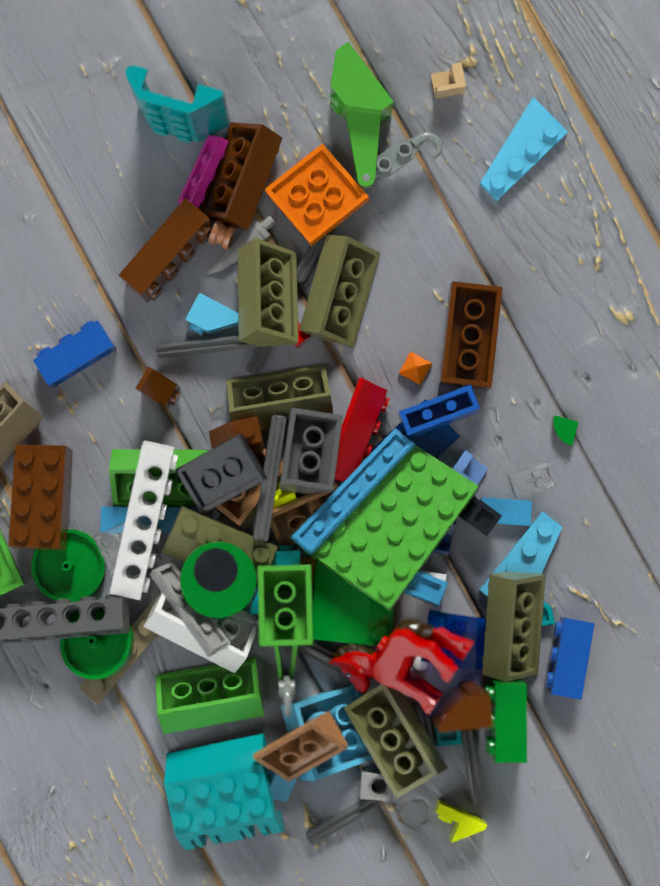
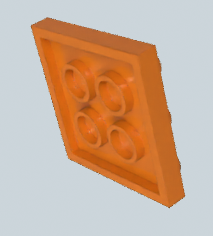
[264,144,370,246]

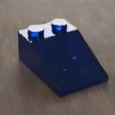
[421,609,486,669]

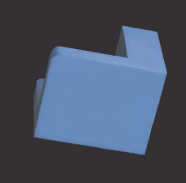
[452,450,487,485]

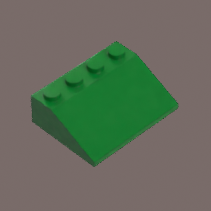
[312,561,394,646]

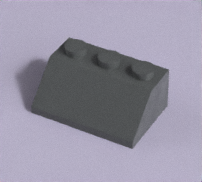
[279,408,343,494]

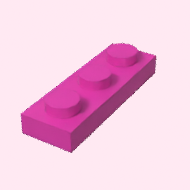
[177,135,229,208]

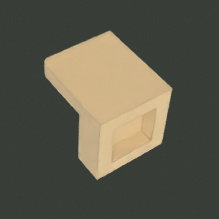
[431,62,466,99]

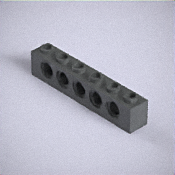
[0,594,130,645]

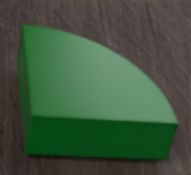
[552,415,579,447]

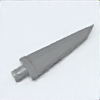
[206,216,276,275]

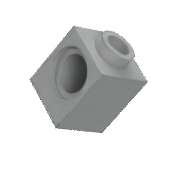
[359,769,393,801]

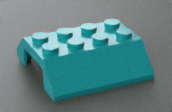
[125,65,230,143]
[164,733,285,850]

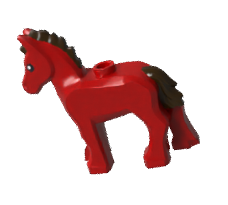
[329,619,474,714]

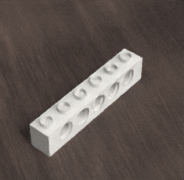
[110,440,178,600]

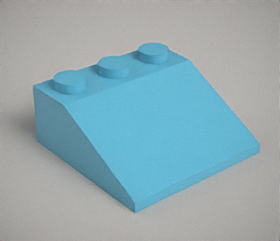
[280,684,373,781]

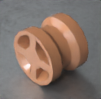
[209,220,236,250]

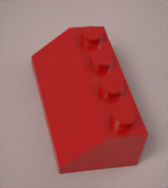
[334,377,390,483]

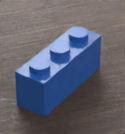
[33,320,117,388]
[398,385,480,439]
[545,617,595,700]

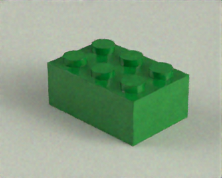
[485,678,527,763]

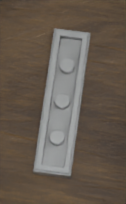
[150,561,231,657]

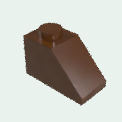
[135,366,181,408]
[209,416,264,450]

